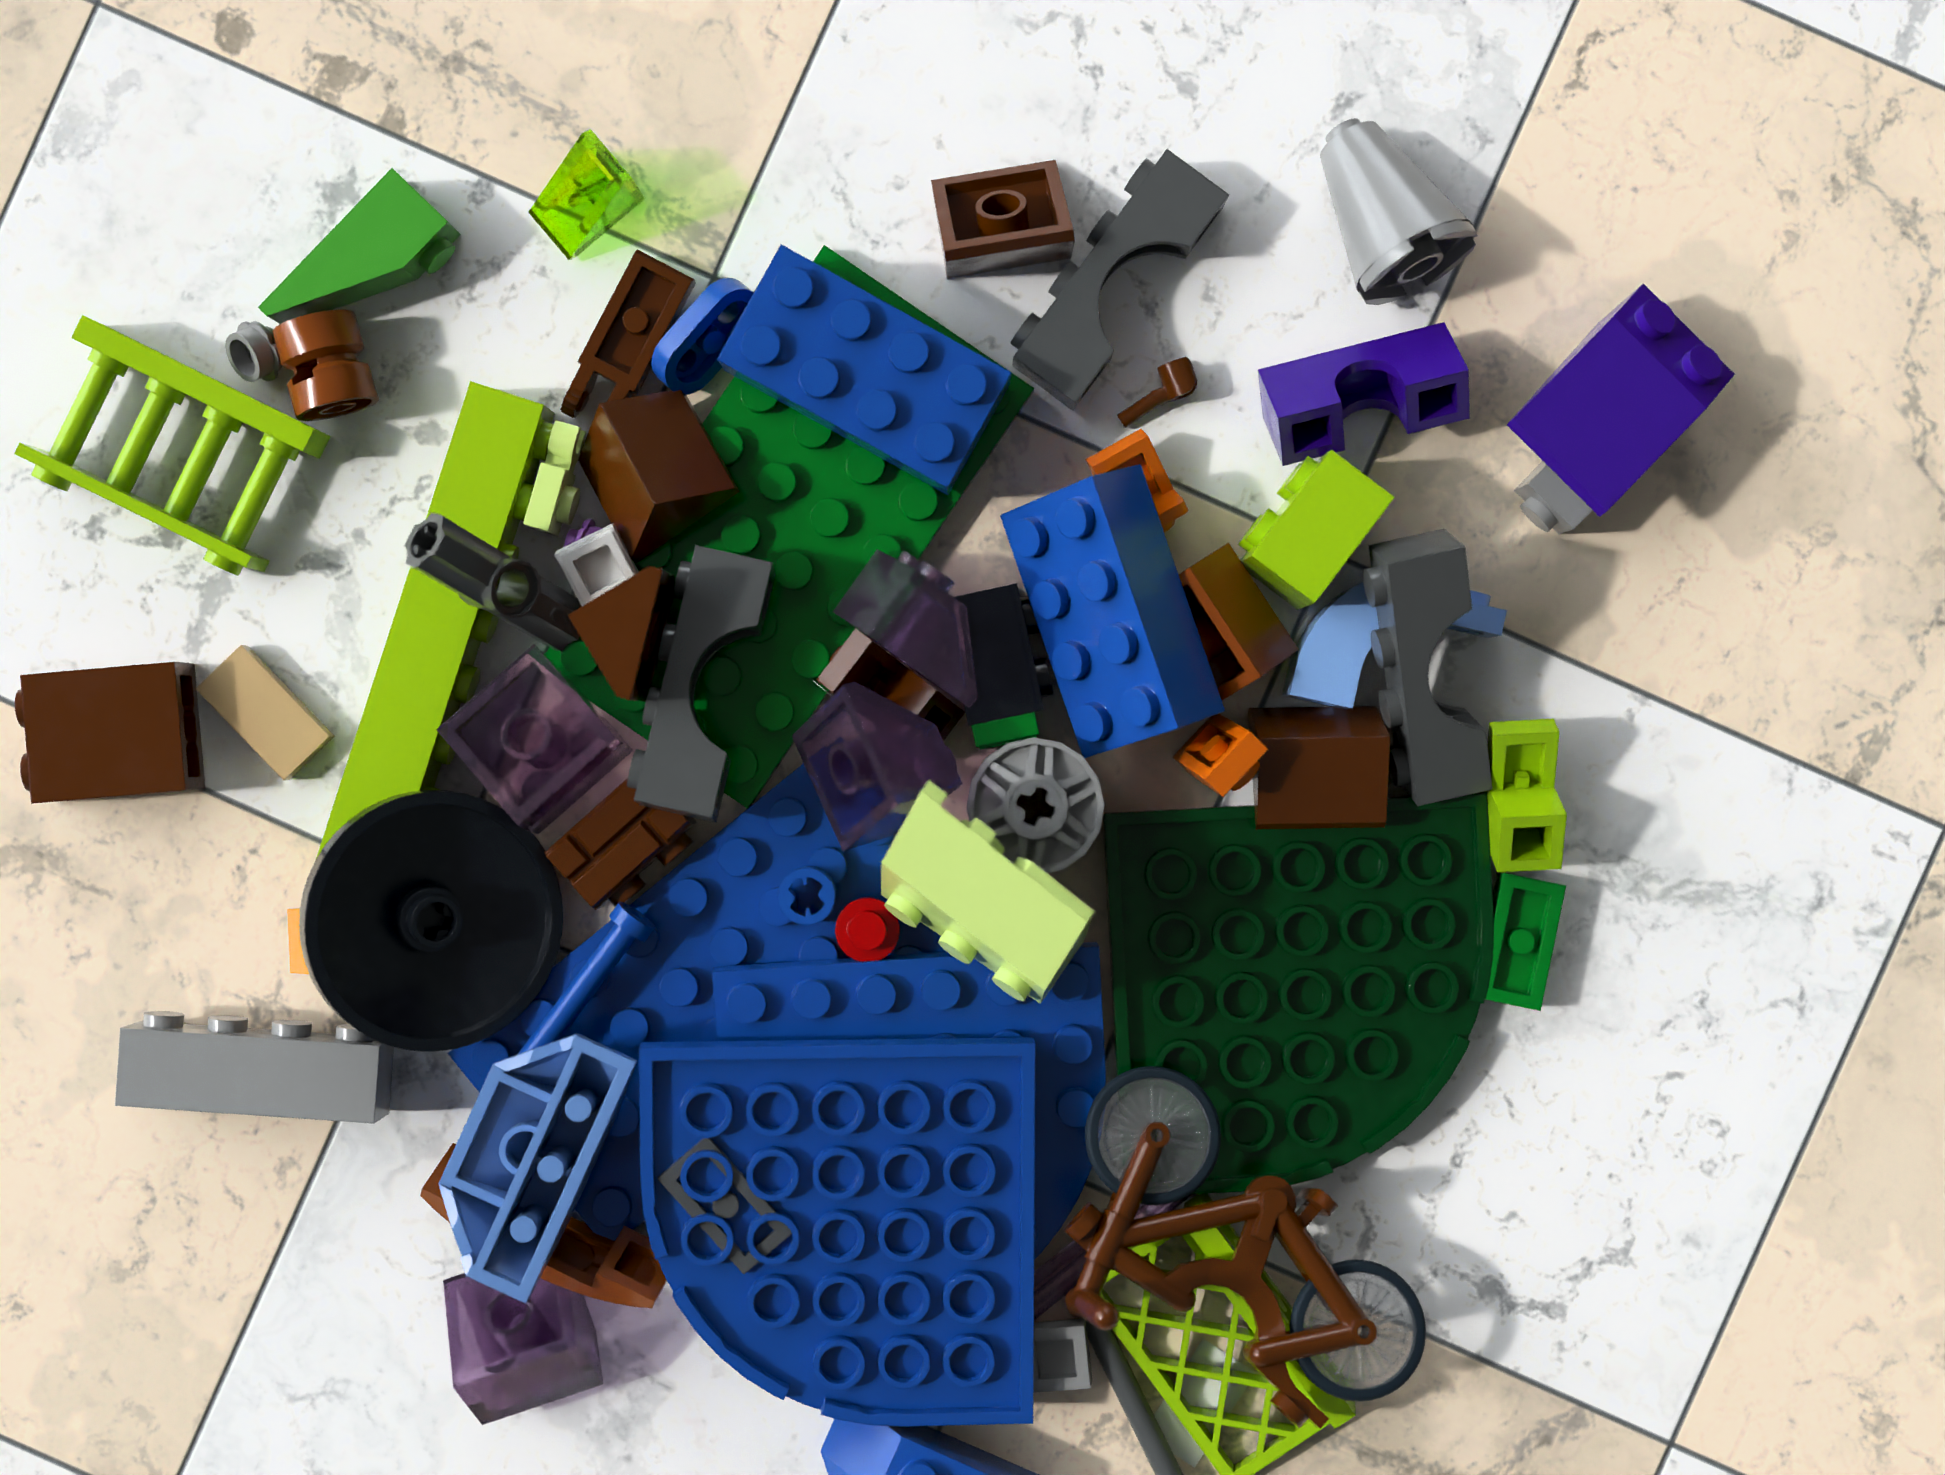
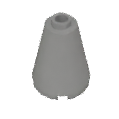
[1320,118,1477,305]

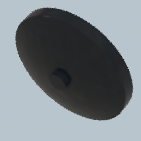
[299,790,563,1052]

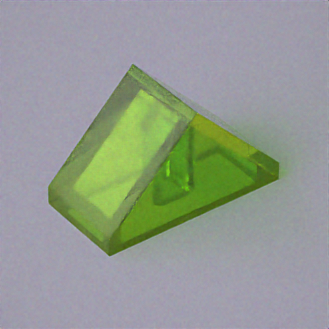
[528,129,645,260]

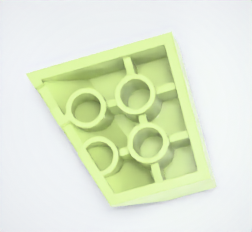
[881,780,1095,1004]

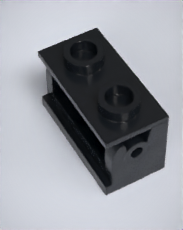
[941,583,1053,726]

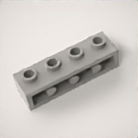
[115,1011,394,1124]

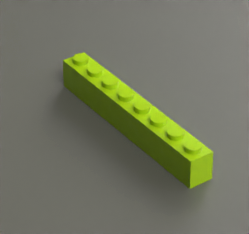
[316,381,555,859]

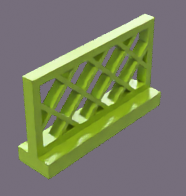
[1100,1194,1356,1475]

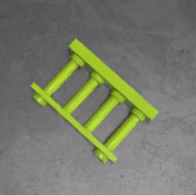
[14,315,331,576]

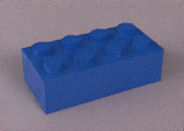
[717,244,1012,495]
[1000,464,1225,758]

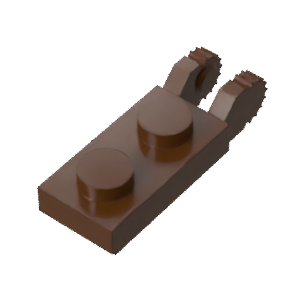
[560,249,696,418]

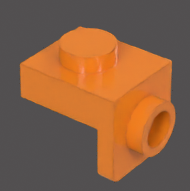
[1085,429,1188,533]

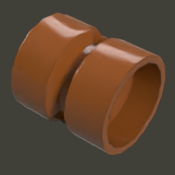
[272,309,379,421]

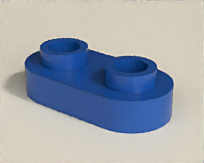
[651,278,754,395]

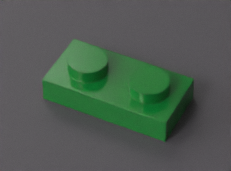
[1485,872,1566,1011]

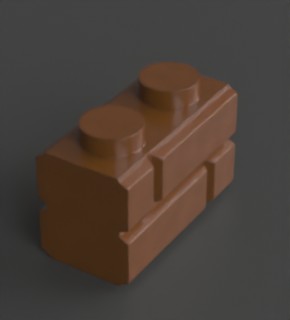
[544,778,697,910]

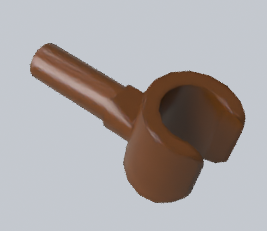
[1117,357,1197,428]

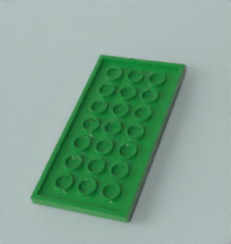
[538,245,1034,809]

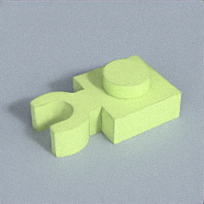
[523,420,587,536]

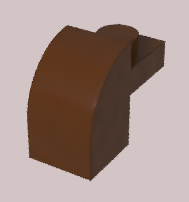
[816,628,965,763]

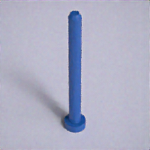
[464,902,655,1126]

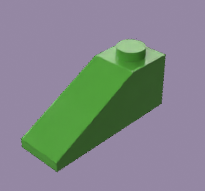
[258,168,461,324]

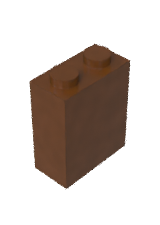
[15,662,205,804]

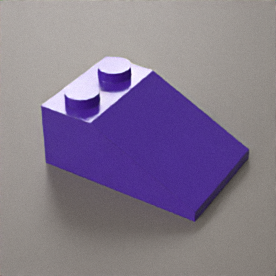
[1507,283,1735,517]

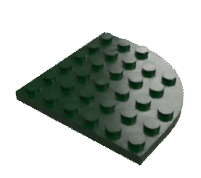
[1103,793,1494,1195]

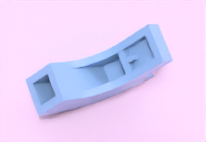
[1282,582,1507,709]

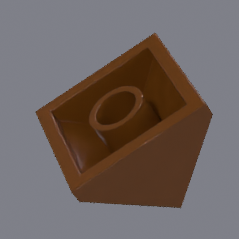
[931,160,1075,279]
[578,390,740,563]
[568,566,676,702]
[1248,706,1390,829]

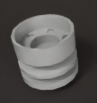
[967,737,1105,873]

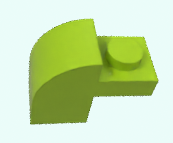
[1479,719,1567,872]

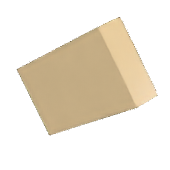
[195,645,335,780]

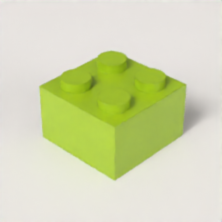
[1238,450,1395,610]

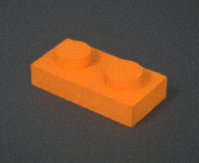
[1172,714,1268,797]

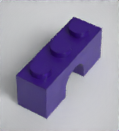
[1258,322,1470,466]

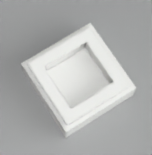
[555,523,639,606]

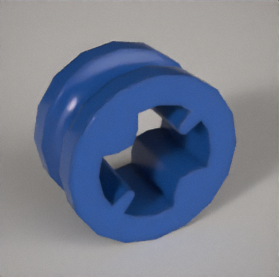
[777,866,837,926]

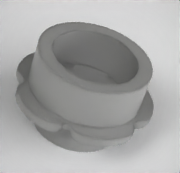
[225,321,282,382]

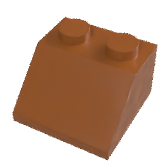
[1178,542,1299,700]

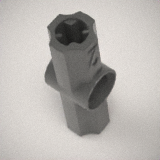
[404,513,582,651]

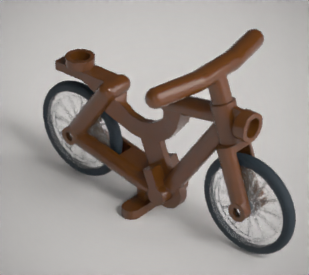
[1064,1066,1426,1429]

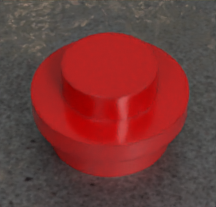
[835,897,900,961]

